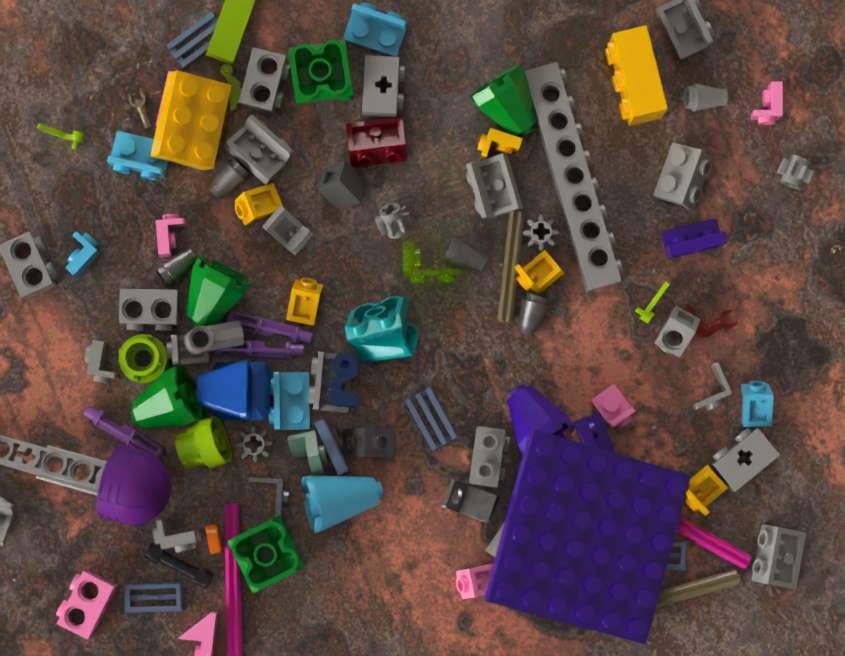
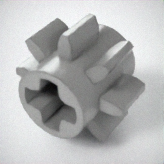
[777,155,815,190]
[375,203,413,239]
[523,215,559,252]
[236,426,273,463]

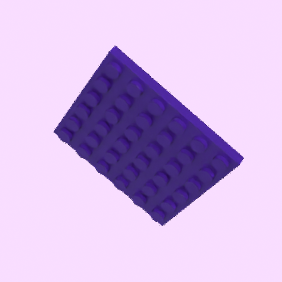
[483,429,691,644]

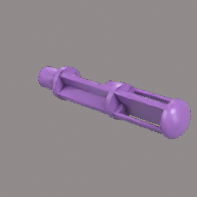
[225,310,313,344]
[215,340,304,358]
[83,405,165,459]

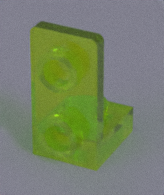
[403,241,461,284]

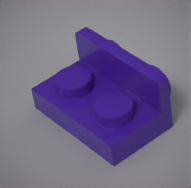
[661,219,727,260]
[573,413,615,453]

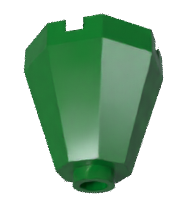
[469,65,538,138]
[186,256,253,327]
[130,366,204,429]

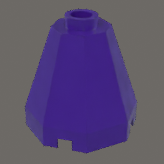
[507,385,575,455]

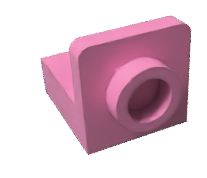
[751,81,783,125]
[156,214,187,257]
[590,384,635,429]
[456,563,493,599]

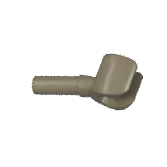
[129,87,152,129]

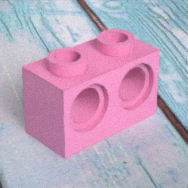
[56,570,118,639]

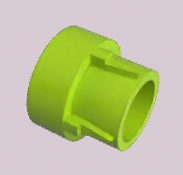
[119,334,170,384]
[175,416,232,470]

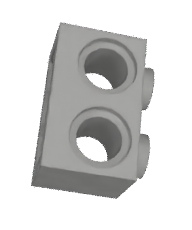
[239,47,291,115]
[0,231,58,300]
[119,289,181,331]

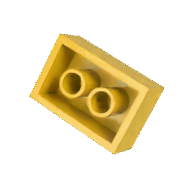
[605,25,668,126]
[150,70,231,170]

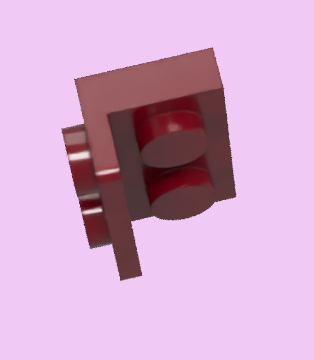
[346,117,407,167]

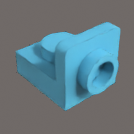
[65,231,101,278]
[741,381,774,427]

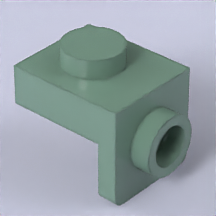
[287,430,328,475]

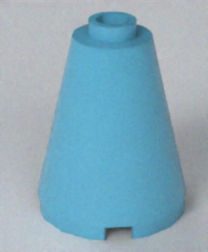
[301,475,384,533]

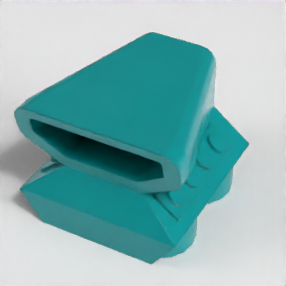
[345,296,419,363]

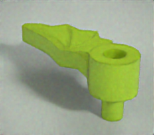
[220,64,242,111]
[37,123,85,150]
[635,280,670,324]

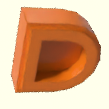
[205,523,224,554]

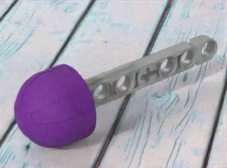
[0,435,171,525]

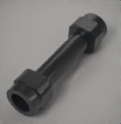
[144,542,214,589]

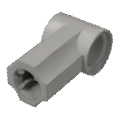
[183,321,244,355]

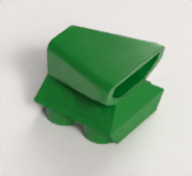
[288,39,354,104]
[227,515,306,593]

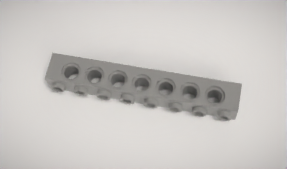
[524,62,624,293]

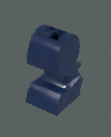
[327,352,360,408]

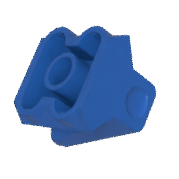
[196,360,271,420]

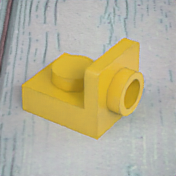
[477,128,523,160]
[235,183,283,226]
[286,278,323,326]

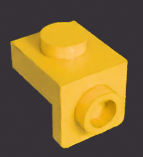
[514,250,564,295]
[684,464,728,516]

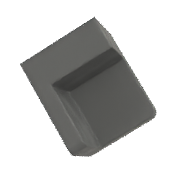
[318,160,365,210]

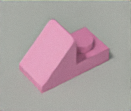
[178,611,219,656]

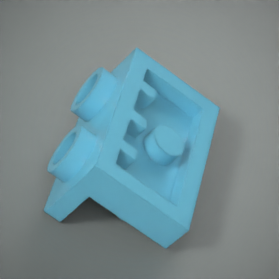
[343,2,407,57]
[107,131,169,181]
[269,372,311,430]

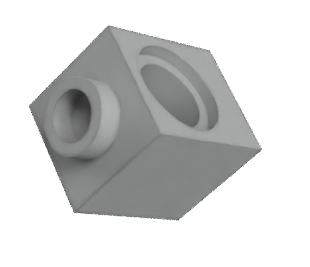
[655,305,701,358]

